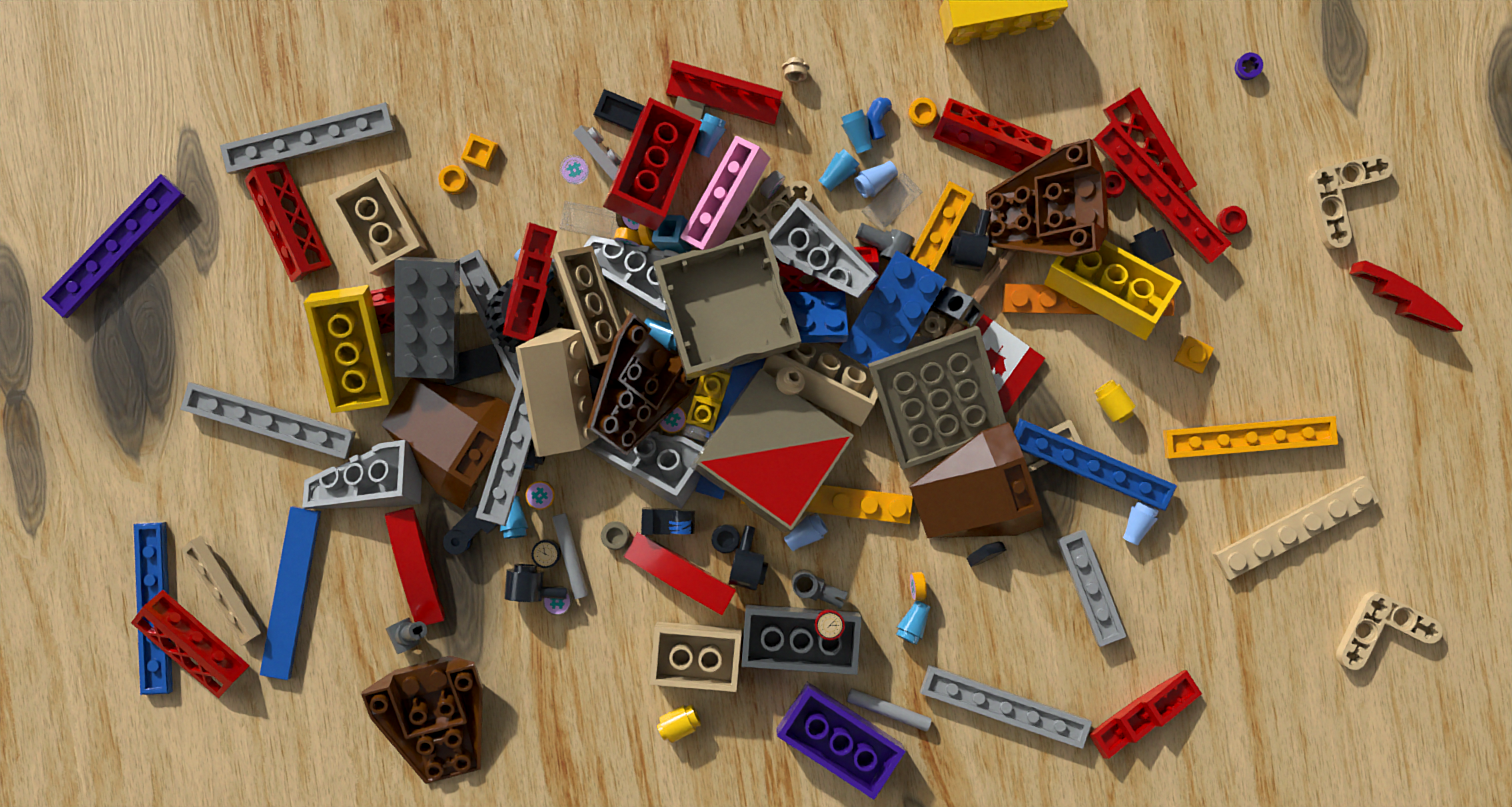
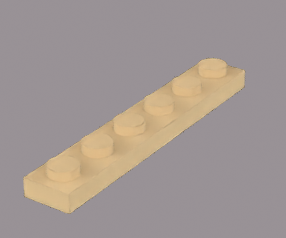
[1213,476,1380,580]

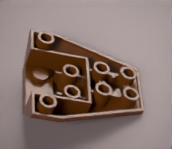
[986,138,1109,258]
[586,312,700,456]
[381,377,511,509]
[909,422,1044,538]
[361,656,483,784]

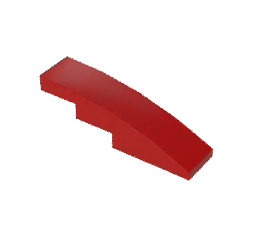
[503,222,557,342]
[1349,260,1463,333]
[385,507,445,625]
[623,531,736,615]
[1088,670,1202,759]

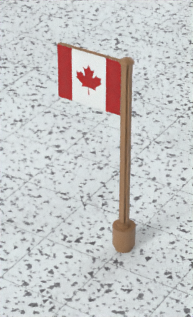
[942,249,1045,414]

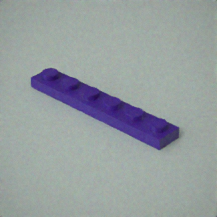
[42,174,186,318]

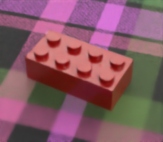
[603,97,702,231]

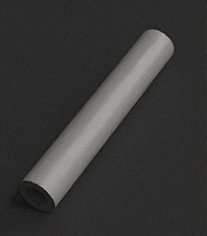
[552,513,589,599]
[847,688,931,732]

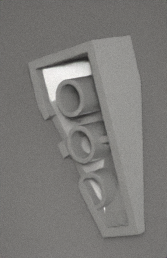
[768,199,878,298]
[583,236,679,321]
[585,431,703,509]
[302,440,422,509]

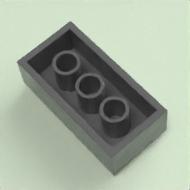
[395,257,460,379]
[742,604,861,675]

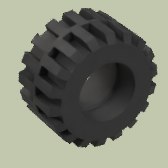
[485,279,565,353]

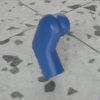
[866,97,892,140]

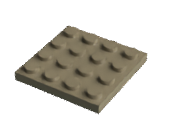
[868,326,1006,470]

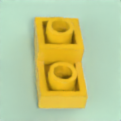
[686,370,731,431]

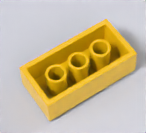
[939,0,1068,45]
[1044,240,1182,341]
[303,285,395,413]

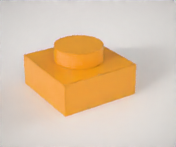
[1173,336,1214,374]

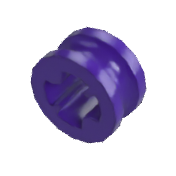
[1234,52,1263,80]

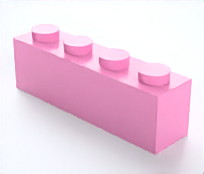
[680,136,771,250]

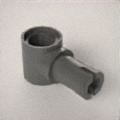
[855,223,915,261]
[791,569,847,609]
[385,617,427,654]

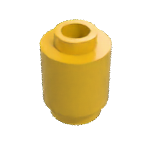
[1094,380,1136,423]
[657,704,702,743]

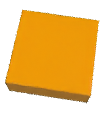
[461,133,499,171]

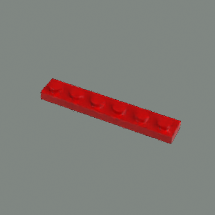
[1092,120,1232,264]

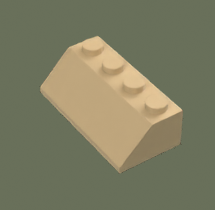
[551,246,622,368]
[516,327,599,457]
[762,342,878,427]

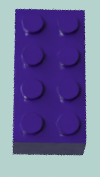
[776,681,906,800]

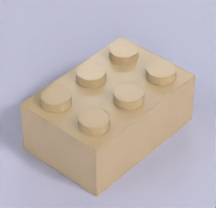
[328,169,428,276]
[650,622,742,692]

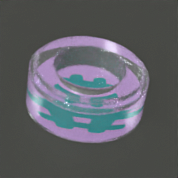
[560,155,589,185]
[682,424,711,444]

